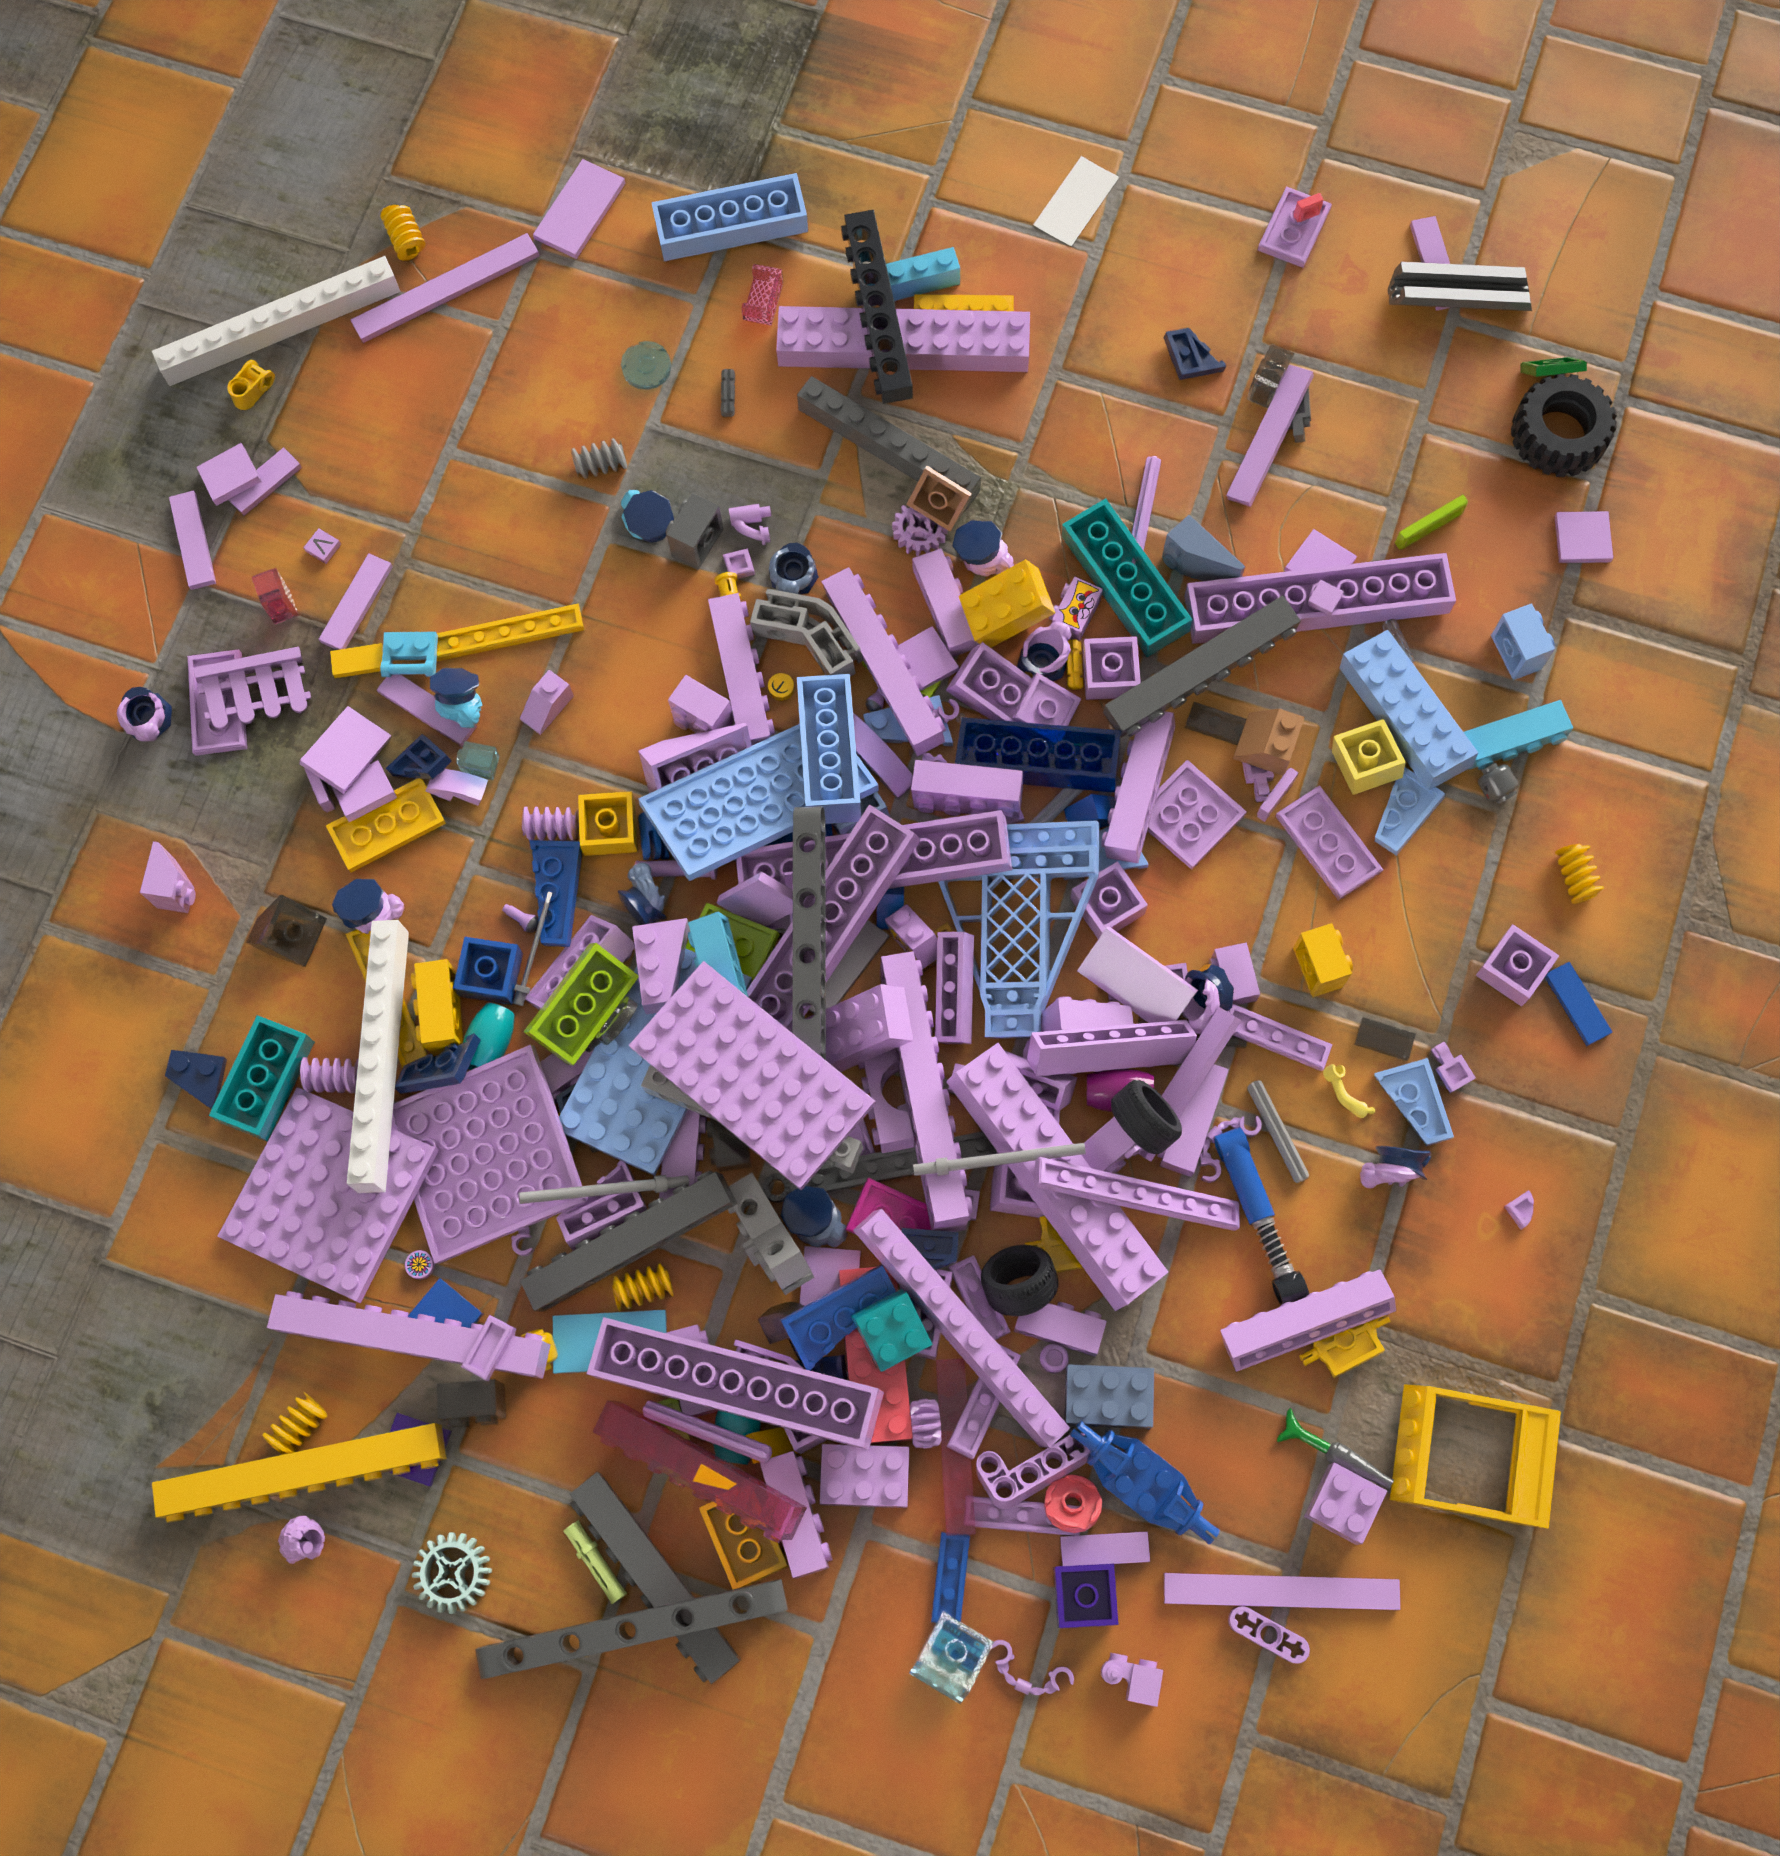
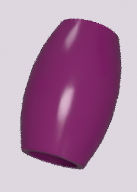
[1087,1068,1154,1112]

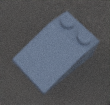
[1162,515,1245,581]

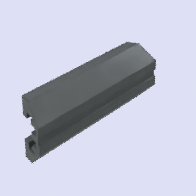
[1387,262,1532,311]

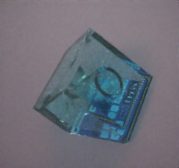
[909,1612,994,1704]

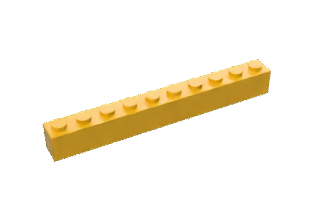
[152,1423,447,1523]

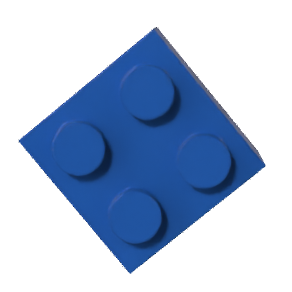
[453,937,523,1005]

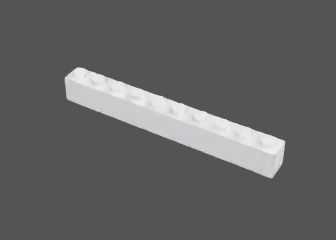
[152,256,401,386]
[347,920,409,1193]

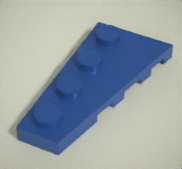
[529,840,582,947]
[780,1265,896,1371]

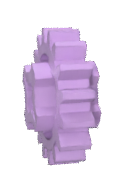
[892,505,948,556]

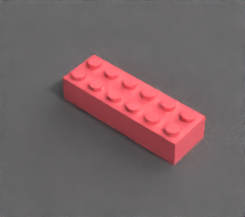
[838,1266,913,1445]

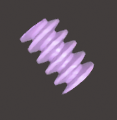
[522,807,579,841]
[300,1057,359,1093]

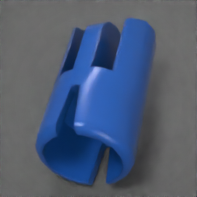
[638,812,669,860]

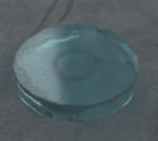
[621,341,672,390]

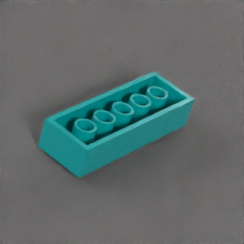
[1062,498,1193,657]

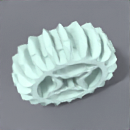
[412,1532,492,1614]

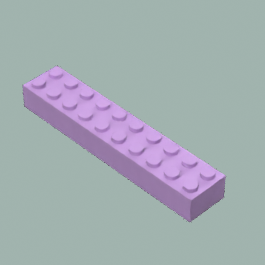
[776,306,1030,372]
[1184,553,1456,644]
[747,804,920,1033]
[736,810,1012,889]
[880,951,973,1232]
[946,1043,1168,1311]
[587,1317,884,1450]

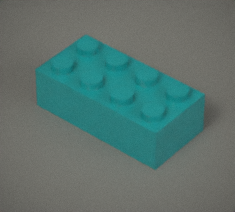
[209,1015,315,1142]

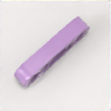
[1228,1606,1310,1663]

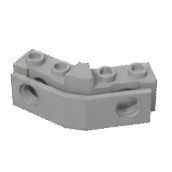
[750,589,863,677]
[728,1173,814,1295]

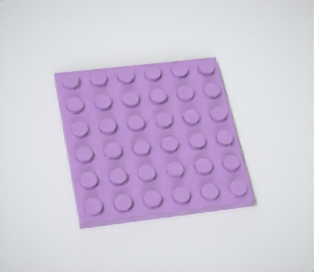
[391,1045,588,1264]
[217,1087,439,1303]

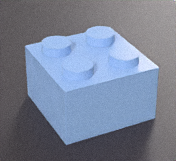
[1491,603,1555,680]

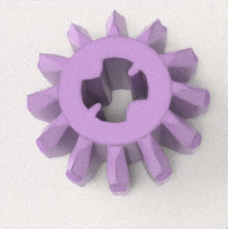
[910,1399,942,1449]

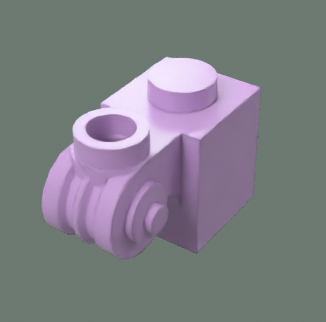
[1101,1653,1163,1707]

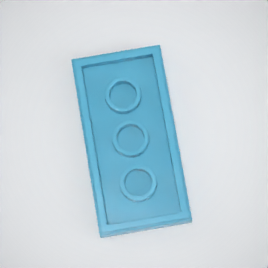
[553,1310,667,1374]

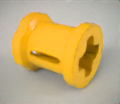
[714,572,742,601]

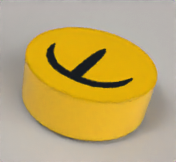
[768,673,794,701]

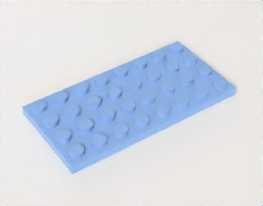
[638,724,879,881]
[559,948,752,1176]

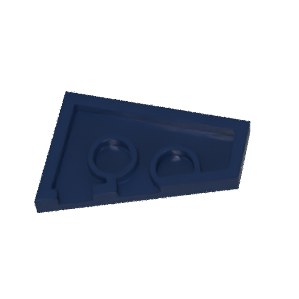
[395,1033,481,1094]

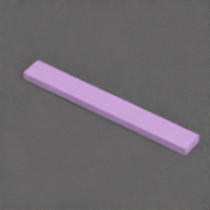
[351,233,539,343]
[1035,1157,1240,1231]
[1164,1573,1400,1610]

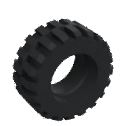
[1511,374,1617,477]

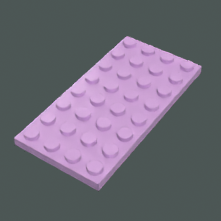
[629,961,876,1190]

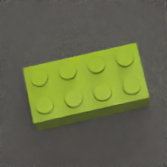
[524,943,639,1065]

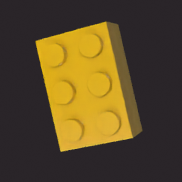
[958,559,1055,648]
[411,959,464,1056]
[699,1483,789,1589]

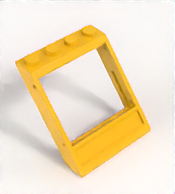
[1390,1384,1561,1529]

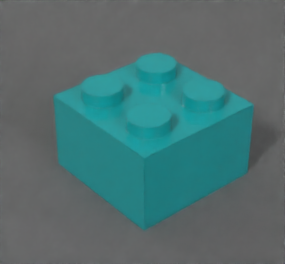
[851,1289,933,1372]

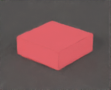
[1294,193,1323,223]

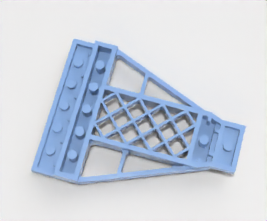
[938,821,1099,1038]

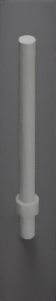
[913,1143,1086,1176]
[518,1175,689,1204]

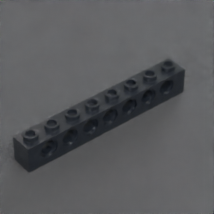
[841,209,913,404]

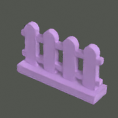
[193,647,311,729]

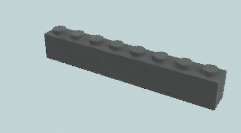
[797,376,981,510]
[1103,595,1301,738]
[520,1171,737,1312]
[570,1472,741,1684]

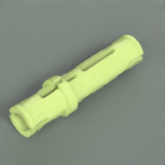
[563,1520,627,1604]

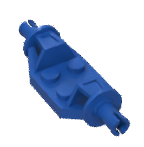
[1070,1421,1220,1545]

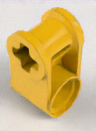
[227,360,275,410]

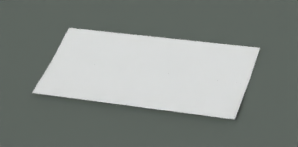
[1033,156,1119,246]

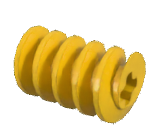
[380,205,426,261]
[1555,844,1604,904]
[612,1263,674,1311]
[262,1392,327,1455]

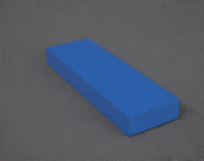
[1545,962,1613,1046]
[931,1532,970,1626]

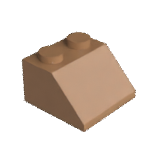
[906,466,972,532]
[1233,709,1305,776]

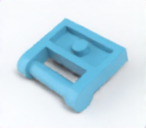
[380,632,438,677]

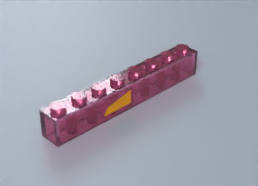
[593,1400,807,1543]

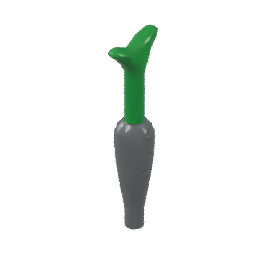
[1277,1408,1394,1490]

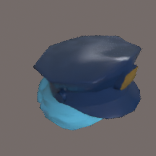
[621,490,674,542]
[430,668,482,728]

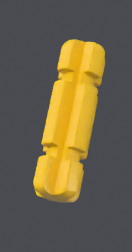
[1066,639,1083,690]

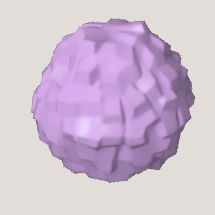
[278,1515,325,1564]

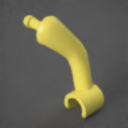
[1323,1064,1375,1118]

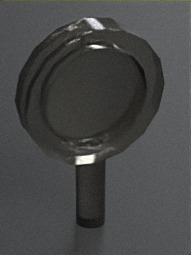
[585,996,638,1053]

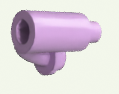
[729,504,771,545]

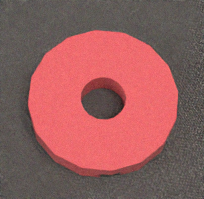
[1044,1474,1102,1533]

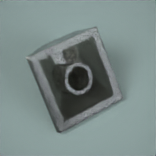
[246,895,327,967]

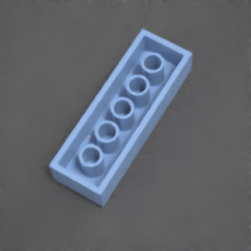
[651,173,808,261]
[1339,630,1478,791]
[797,674,861,824]

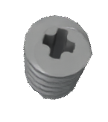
[571,438,627,479]

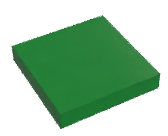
[1520,357,1587,377]

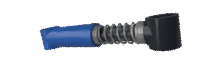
[1213,1127,1309,1305]

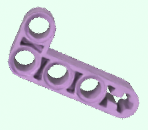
[976,1433,1090,1509]

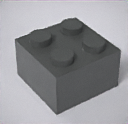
[666,493,723,570]

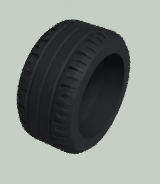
[1111,1080,1182,1154]
[981,1245,1058,1316]

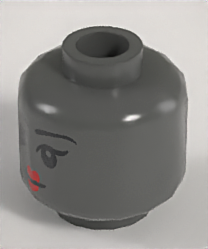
[1478,762,1519,804]

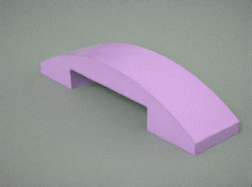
[853,713,913,799]

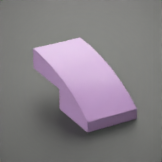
[426,769,488,806]

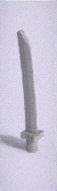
[513,892,552,1006]

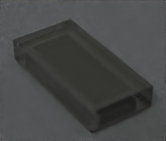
[1354,1017,1416,1061]

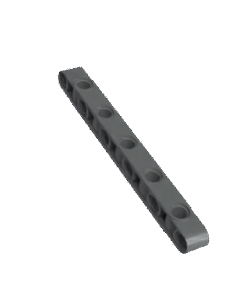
[792,806,826,1060]
[475,1579,788,1679]

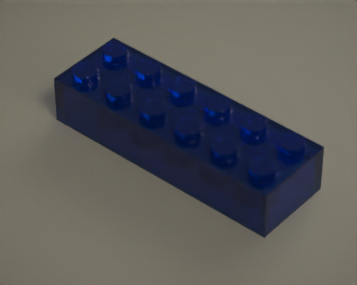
[955,717,1121,793]

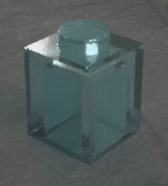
[456,741,500,780]

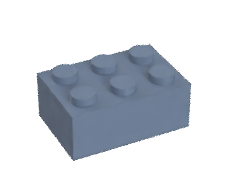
[1064,1364,1154,1429]

